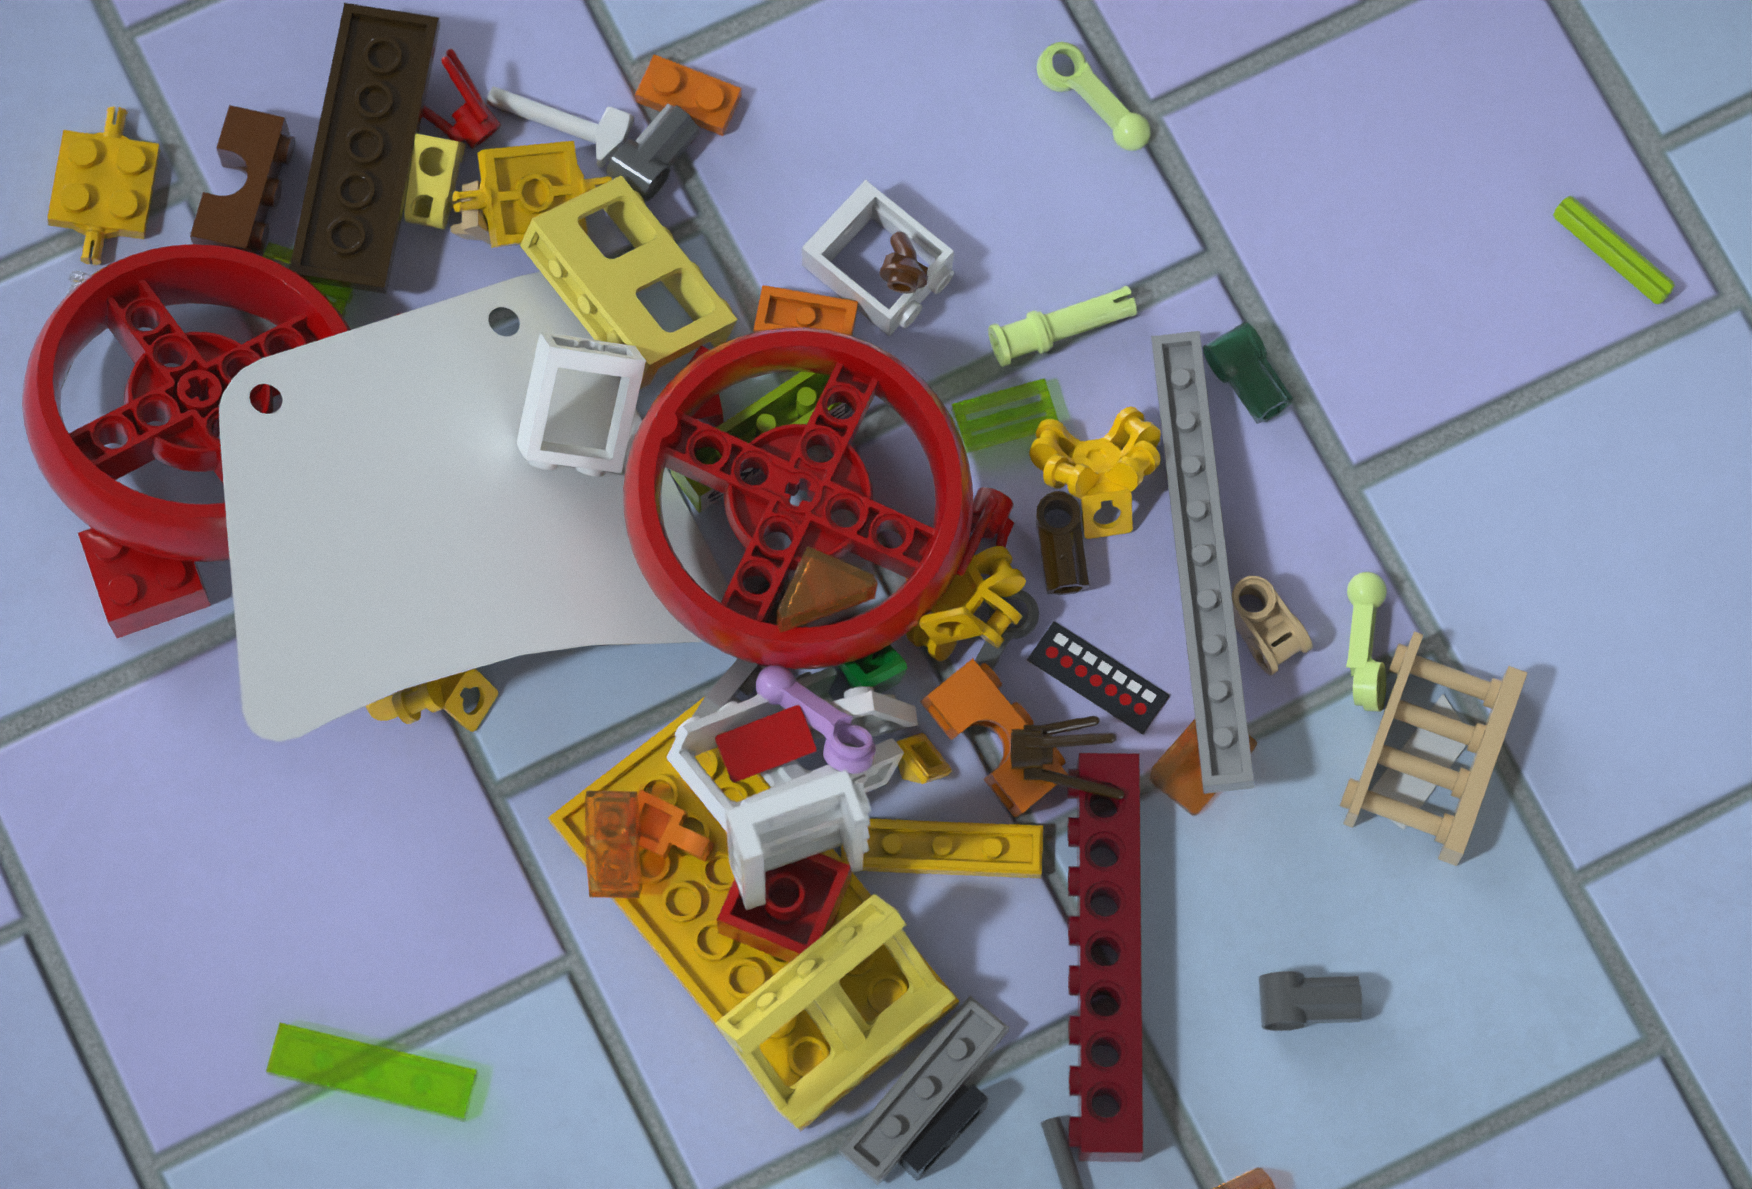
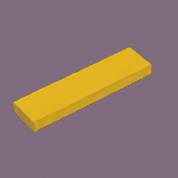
[841,818,1043,879]

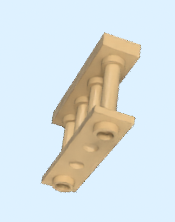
[1340,631,1527,866]

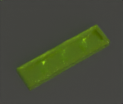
[266,1022,478,1122]

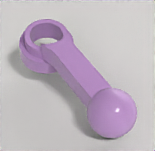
[756,666,876,774]

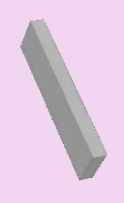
[839,996,1009,1185]

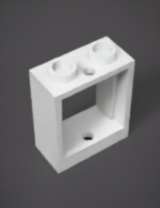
[802,180,954,337]
[516,332,646,477]

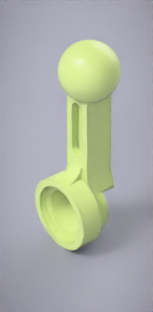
[1037,42,1151,151]
[1346,572,1387,712]

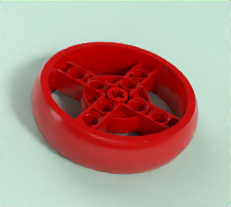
[22,244,351,562]
[623,327,974,670]

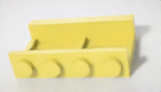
[520,175,738,389]
[715,894,955,1129]

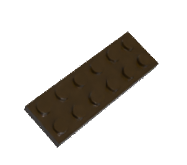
[289,3,440,294]

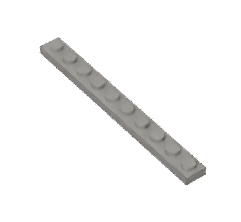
[1151,331,1254,794]

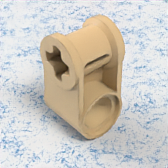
[1231,576,1313,675]

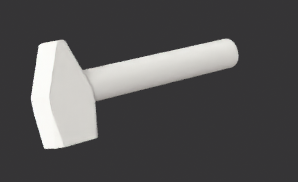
[487,86,634,168]

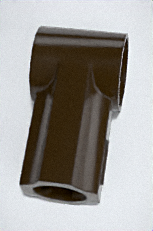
[1036,491,1090,596]

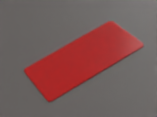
[715,705,817,783]

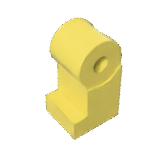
[404,134,465,229]

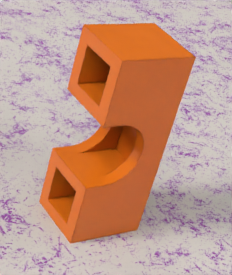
[920,658,1068,818]

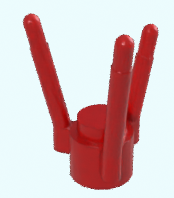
[422,49,501,149]
[956,487,1014,577]

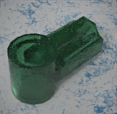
[1203,321,1293,424]

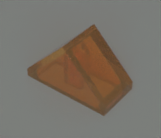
[776,546,878,633]

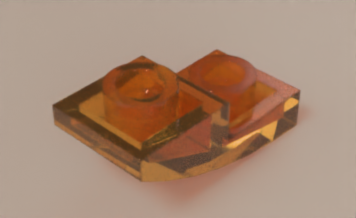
[585,791,643,898]

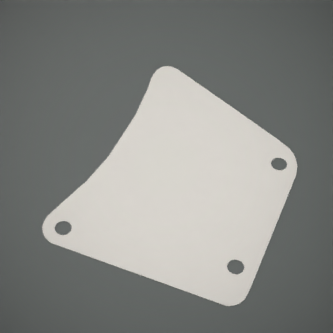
[219,272,728,742]

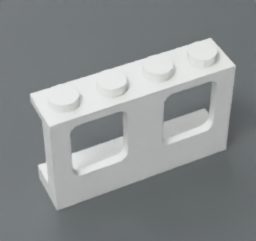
[666,667,904,832]
[725,769,871,910]

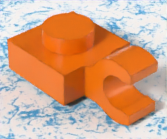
[618,790,714,862]

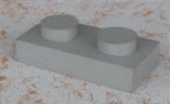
[692,658,762,718]

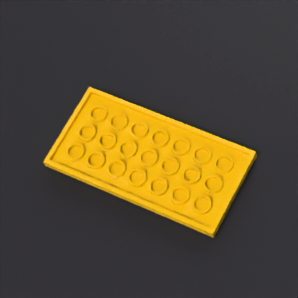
[548,697,959,1131]

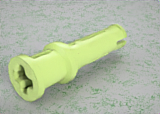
[988,286,1137,367]

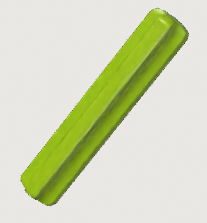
[1553,196,1675,305]

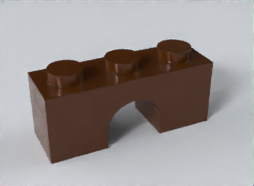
[190,105,295,254]

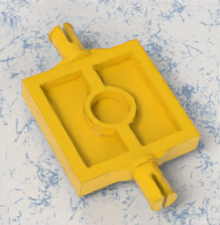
[47,106,160,265]
[452,141,612,248]

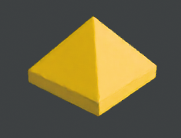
[896,733,952,784]

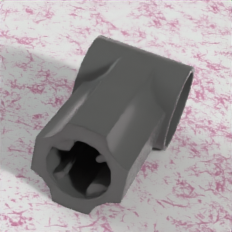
[606,104,700,202]
[1259,972,1362,1031]

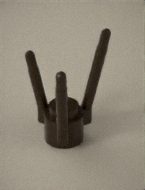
[1011,716,1125,800]

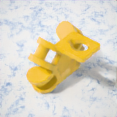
[1029,406,1161,539]
[905,546,1026,661]
[365,668,498,732]

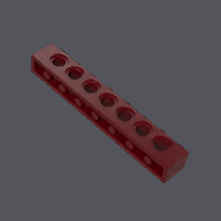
[1067,753,1143,1162]

